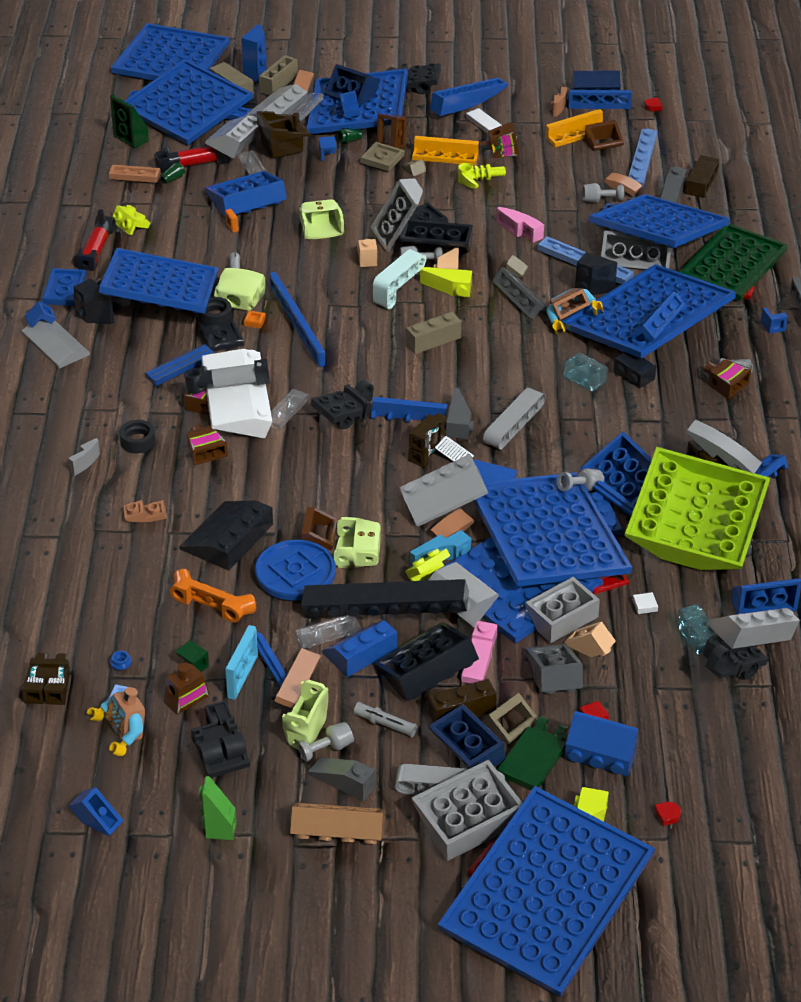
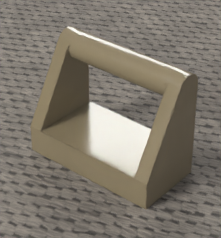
[481,693,538,744]

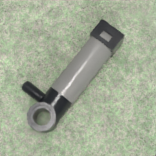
[184,359,270,394]

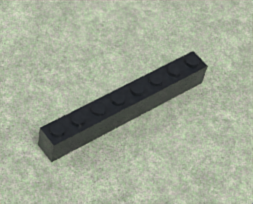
[302,579,469,618]

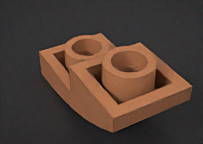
[294,70,314,92]
[550,87,567,117]
[604,173,642,196]
[123,500,167,522]
[431,508,474,538]

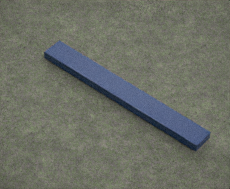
[269,272,325,367]

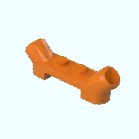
[170,569,256,623]

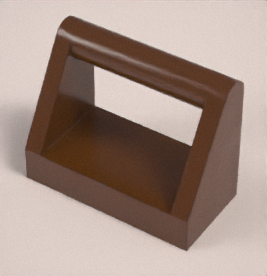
[376,114,407,149]
[584,120,624,151]
[301,507,338,550]

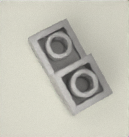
[69,438,100,476]

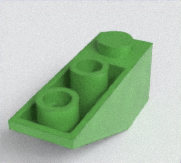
[199,776,236,840]

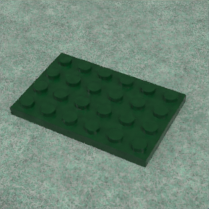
[680,224,788,301]

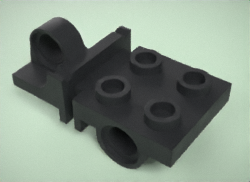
[386,63,441,95]
[311,380,374,429]
[703,638,769,679]
[191,700,250,778]

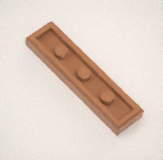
[275,648,321,709]

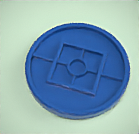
[255,540,336,601]

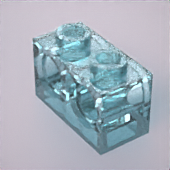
[564,352,608,392]
[678,604,717,654]

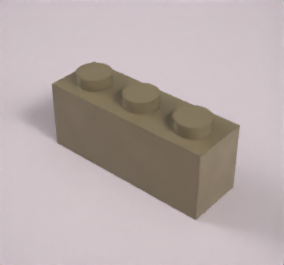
[259,55,298,96]
[210,62,254,94]
[406,312,462,354]

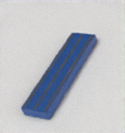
[145,344,215,386]

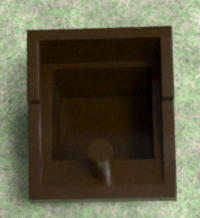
[257,111,311,158]

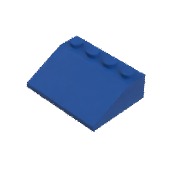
[204,171,287,216]
[580,431,652,514]

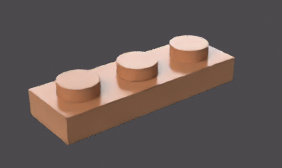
[109,165,161,183]

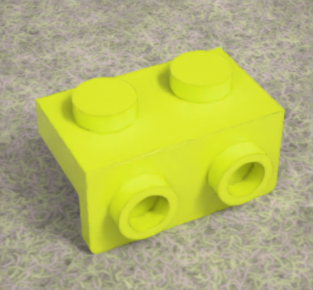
[112,205,151,235]
[405,548,450,581]

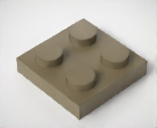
[361,142,404,171]

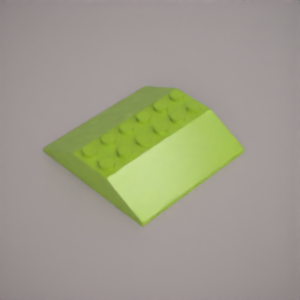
[625,447,770,570]

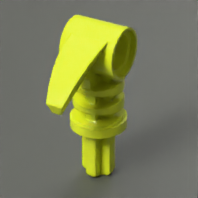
[458,163,506,189]

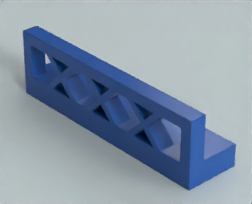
[568,90,632,109]
[630,291,686,342]

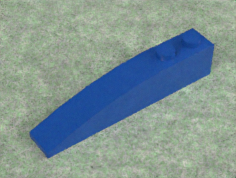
[430,77,509,116]

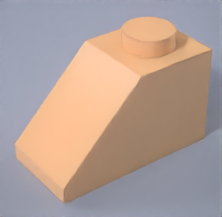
[357,239,377,267]
[434,248,459,270]
[564,621,615,658]

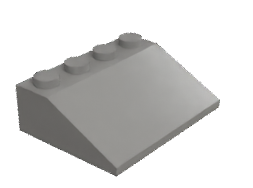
[412,760,522,861]

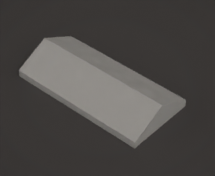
[22,319,90,369]

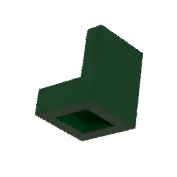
[176,640,209,672]

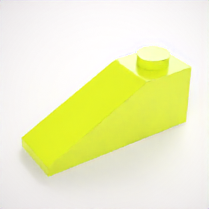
[420,267,472,297]

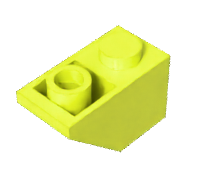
[574,787,609,821]

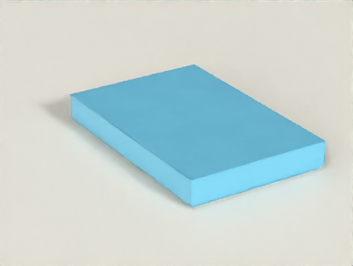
[226,625,258,700]

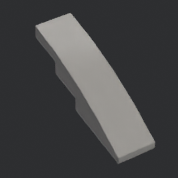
[685,419,761,473]

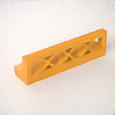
[545,109,603,148]
[412,136,479,165]

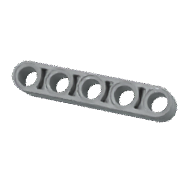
[483,387,546,450]
[395,764,505,795]

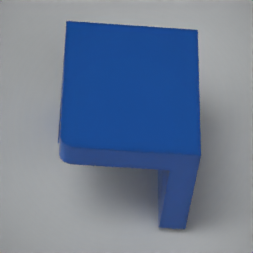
[340,91,361,118]
[319,136,337,161]
[25,301,56,328]
[761,308,788,334]

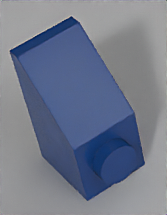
[69,787,124,836]

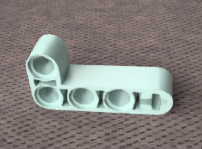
[373,249,426,309]

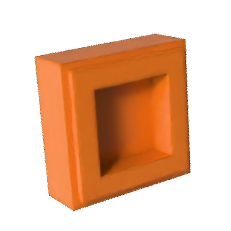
[225,209,238,233]
[244,311,266,329]

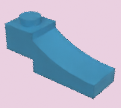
[410,530,471,567]

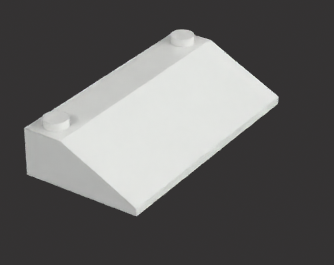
[201,349,272,438]

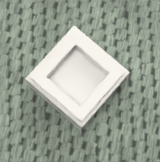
[632,592,658,614]

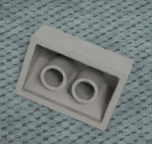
[428,562,499,627]
[525,577,600,643]

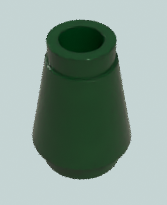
[337,128,362,144]
[160,162,185,184]

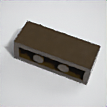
[684,155,719,198]
[429,679,497,722]

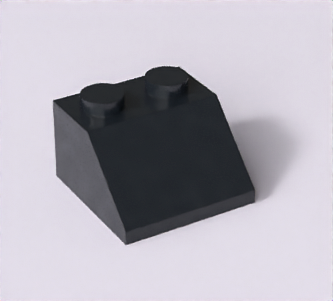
[575,252,618,295]
[73,278,114,324]

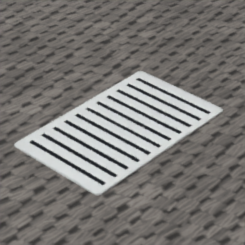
[435,436,474,461]

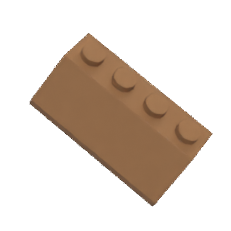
[290,803,386,844]

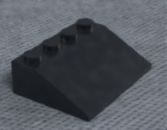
[179,500,273,571]
[374,622,479,701]

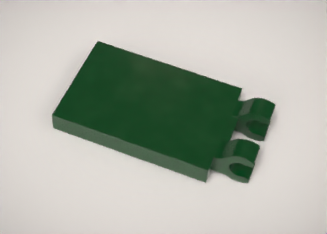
[497,716,568,790]

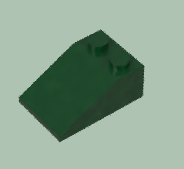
[110,95,149,149]

